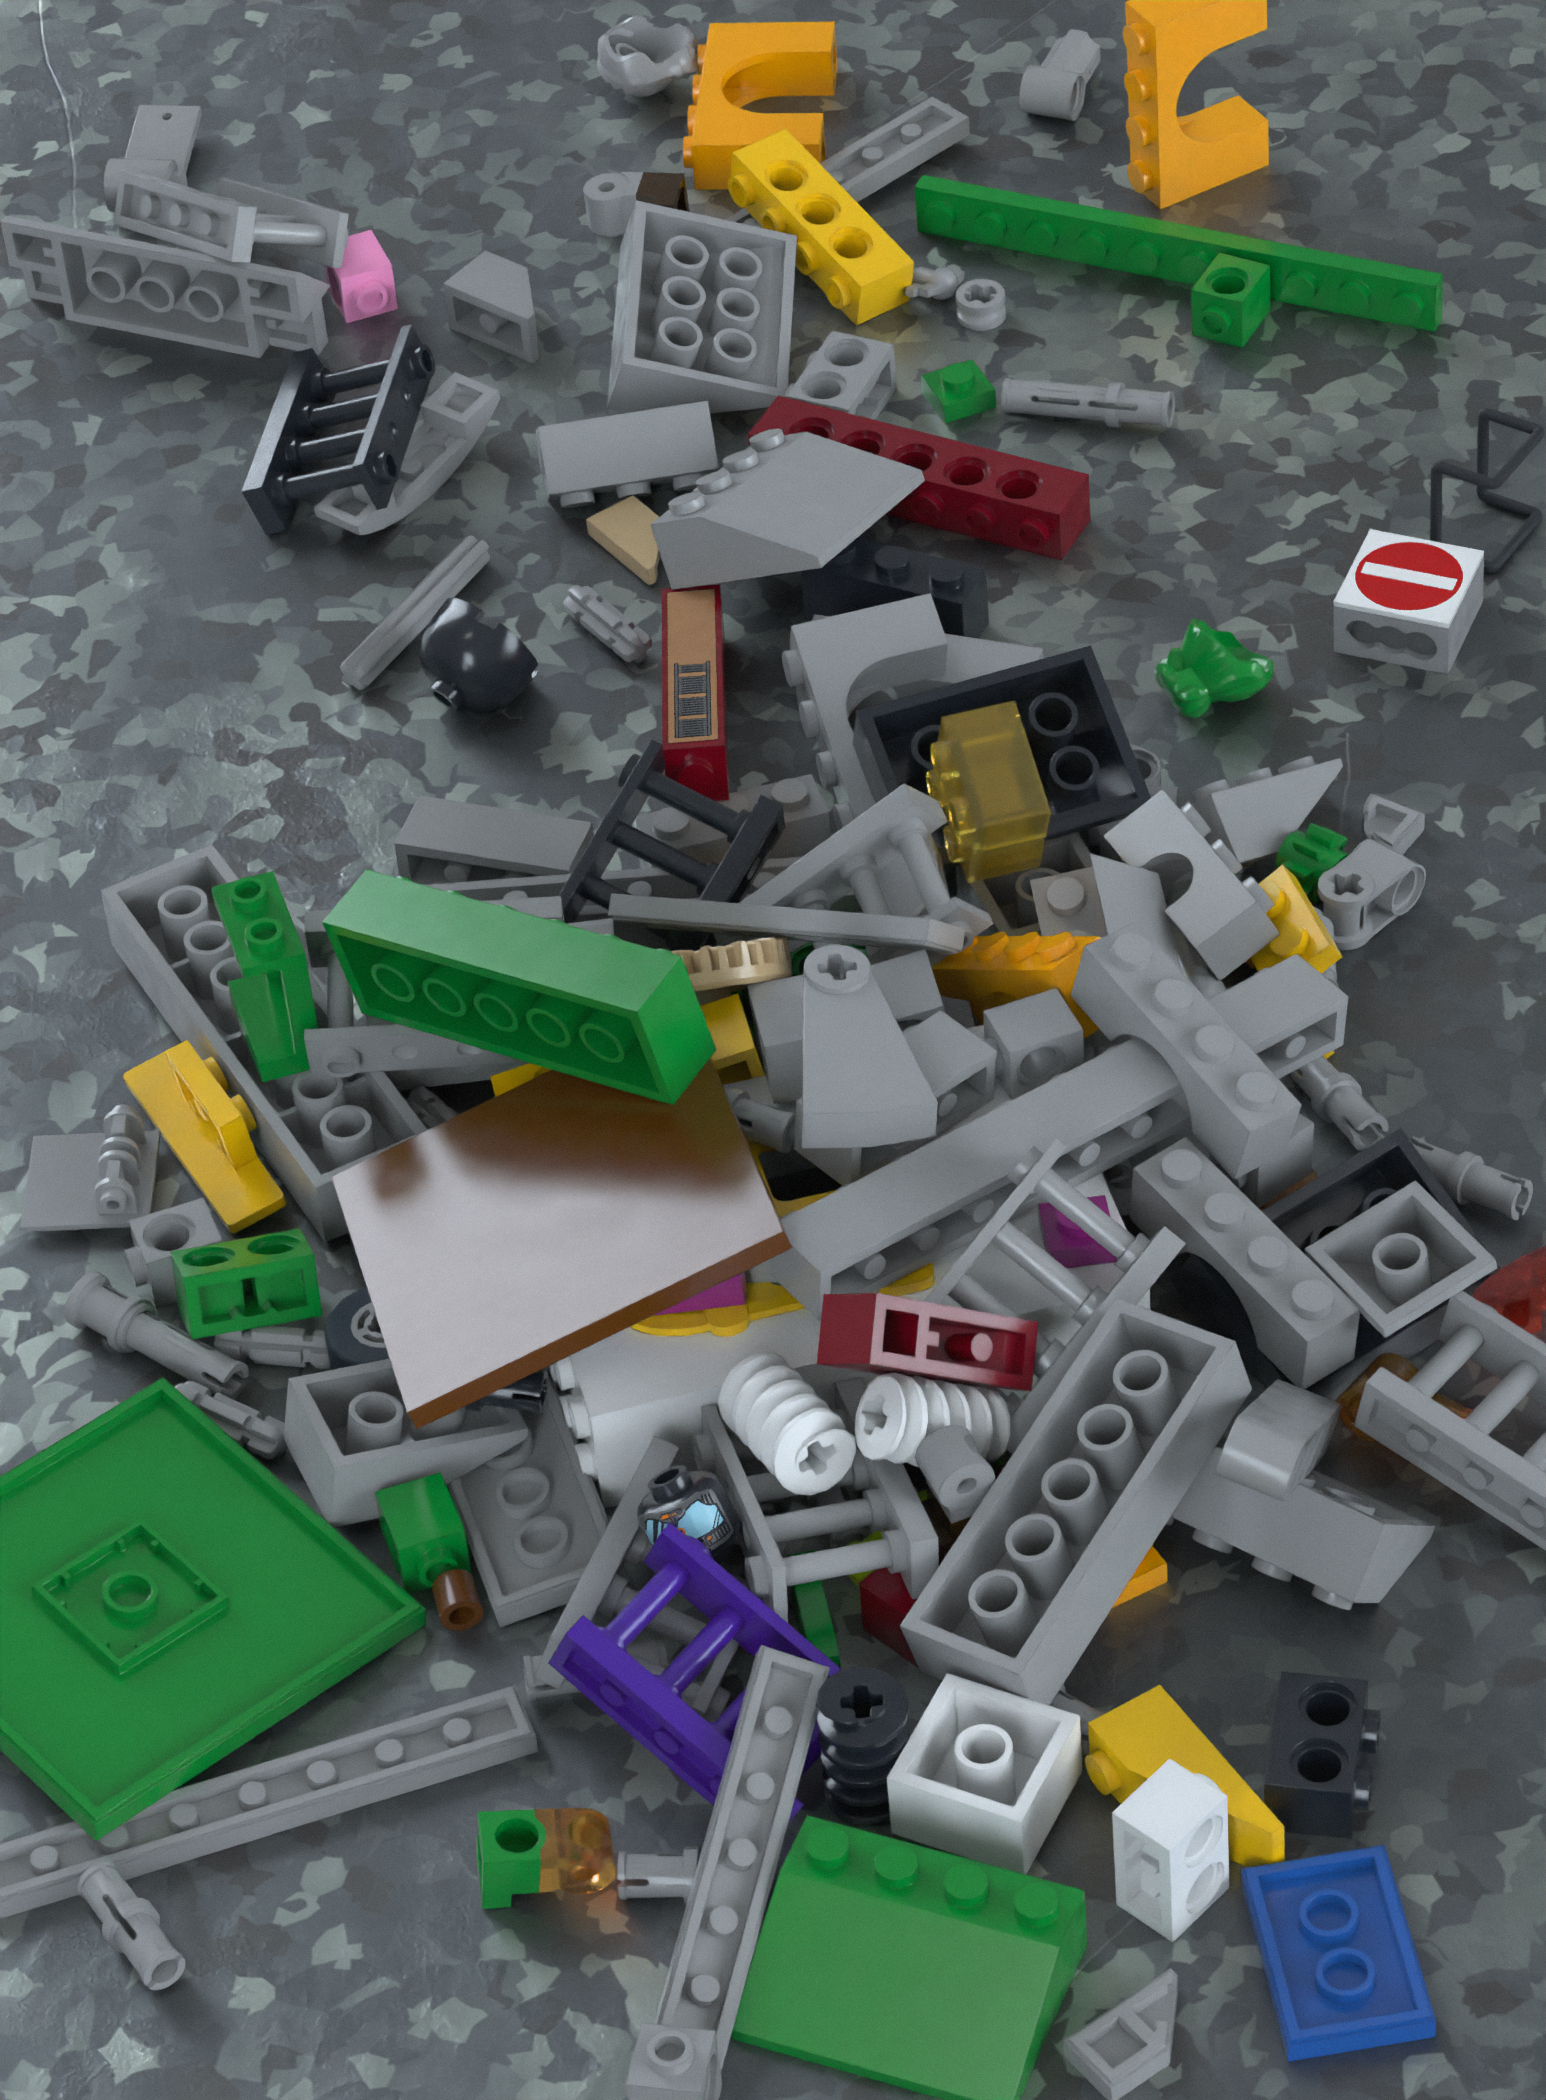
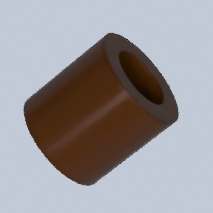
[432,1569,483,1631]

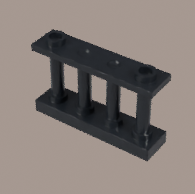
[241,324,435,535]
[558,739,786,951]

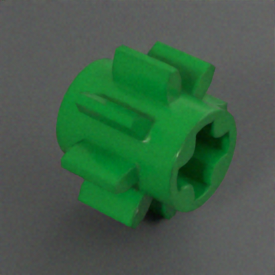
[1276,823,1350,904]

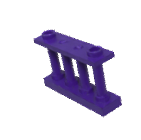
[548,1523,842,1827]

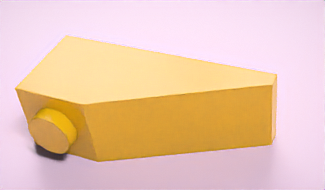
[1085,1685,1285,1867]

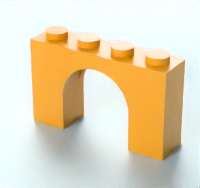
[1123,0,1269,210]
[683,21,838,190]

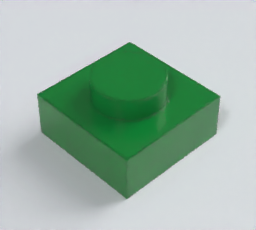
[921,359,996,424]

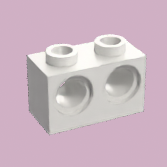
[1112,1759,1229,1942]

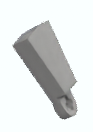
[802,945,938,1149]

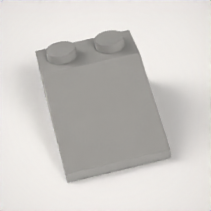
[283,1359,528,1527]

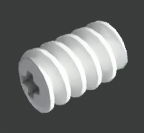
[718,1351,856,1495]
[854,1372,1010,1467]

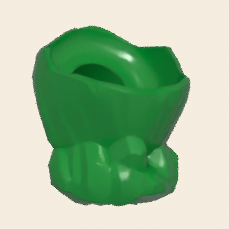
[1154,619,1274,718]

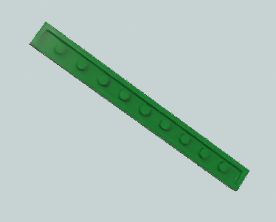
[915,175,1443,332]

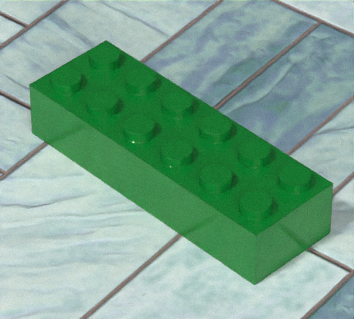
[322,869,716,1105]

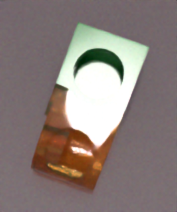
[476,1807,616,1909]

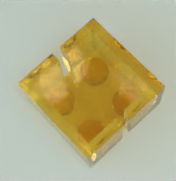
[926,701,1051,883]

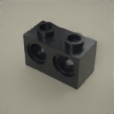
[1264,1671,1381,1839]

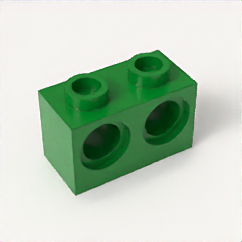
[171,1229,322,1339]

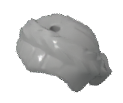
[597,14,699,97]

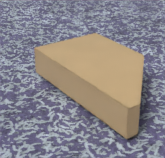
[586,495,661,585]

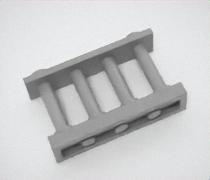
[114,171,349,268]
[713,784,993,980]
[304,896,564,1078]
[925,1138,1186,1464]
[1354,1290,1546,1551]
[692,1377,939,1623]
[534,1436,806,1722]

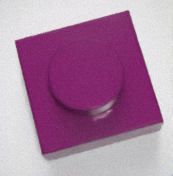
[1038,1195,1117,1269]

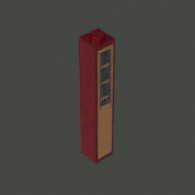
[662,584,729,801]

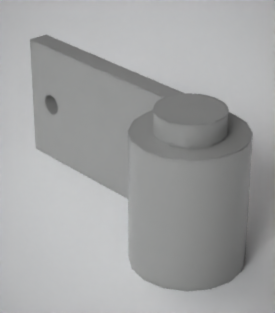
[104,105,202,212]

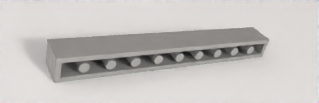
[770,954,1348,1321]

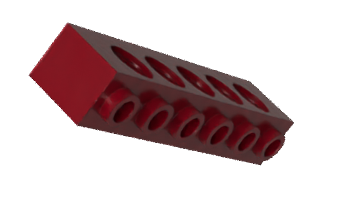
[748,396,1091,560]

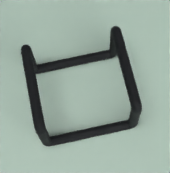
[1430,408,1545,573]

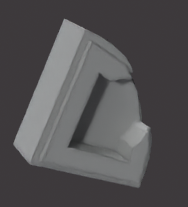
[1363,794,1425,855]

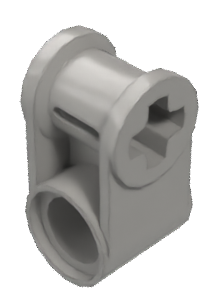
[1318,839,1426,950]

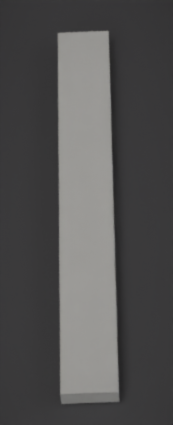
[0,1685,538,1919]

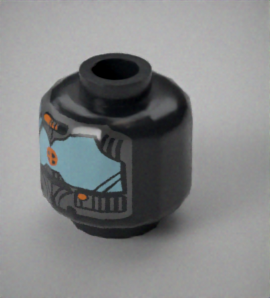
[637,1465,741,1565]

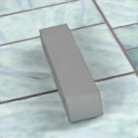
[1215,1379,1342,1502]

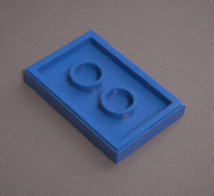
[1240,1845,1436,2062]

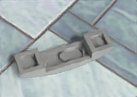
[314,372,500,535]

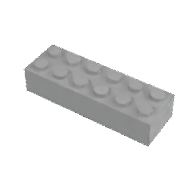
[900,1298,1252,1705]

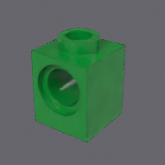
[1191,253,1271,348]
[375,1472,472,1594]

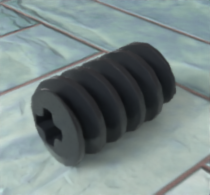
[815,1666,910,1825]

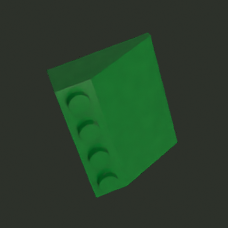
[731,1815,1087,2100]

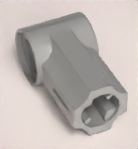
[1019,29,1101,121]

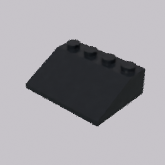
[852,645,1151,870]
[1171,1128,1516,1403]

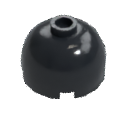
[419,598,538,712]

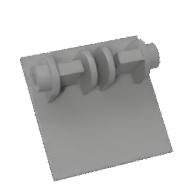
[20,1104,161,1232]

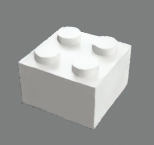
[887,1673,1083,1874]

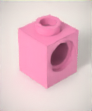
[323,230,398,323]

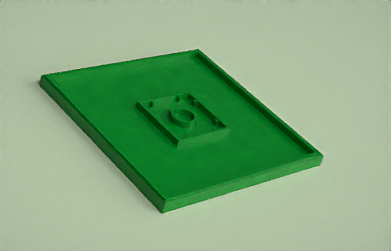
[0,1377,426,1841]

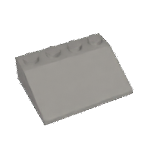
[607,200,797,414]
[650,429,925,590]

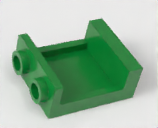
[212,871,318,1083]

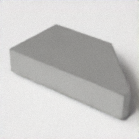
[1063,1968,1178,2100]

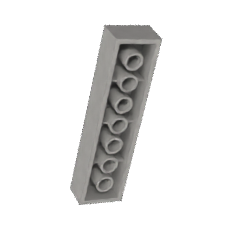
[100,844,427,1243]

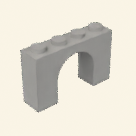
[782,593,948,832]

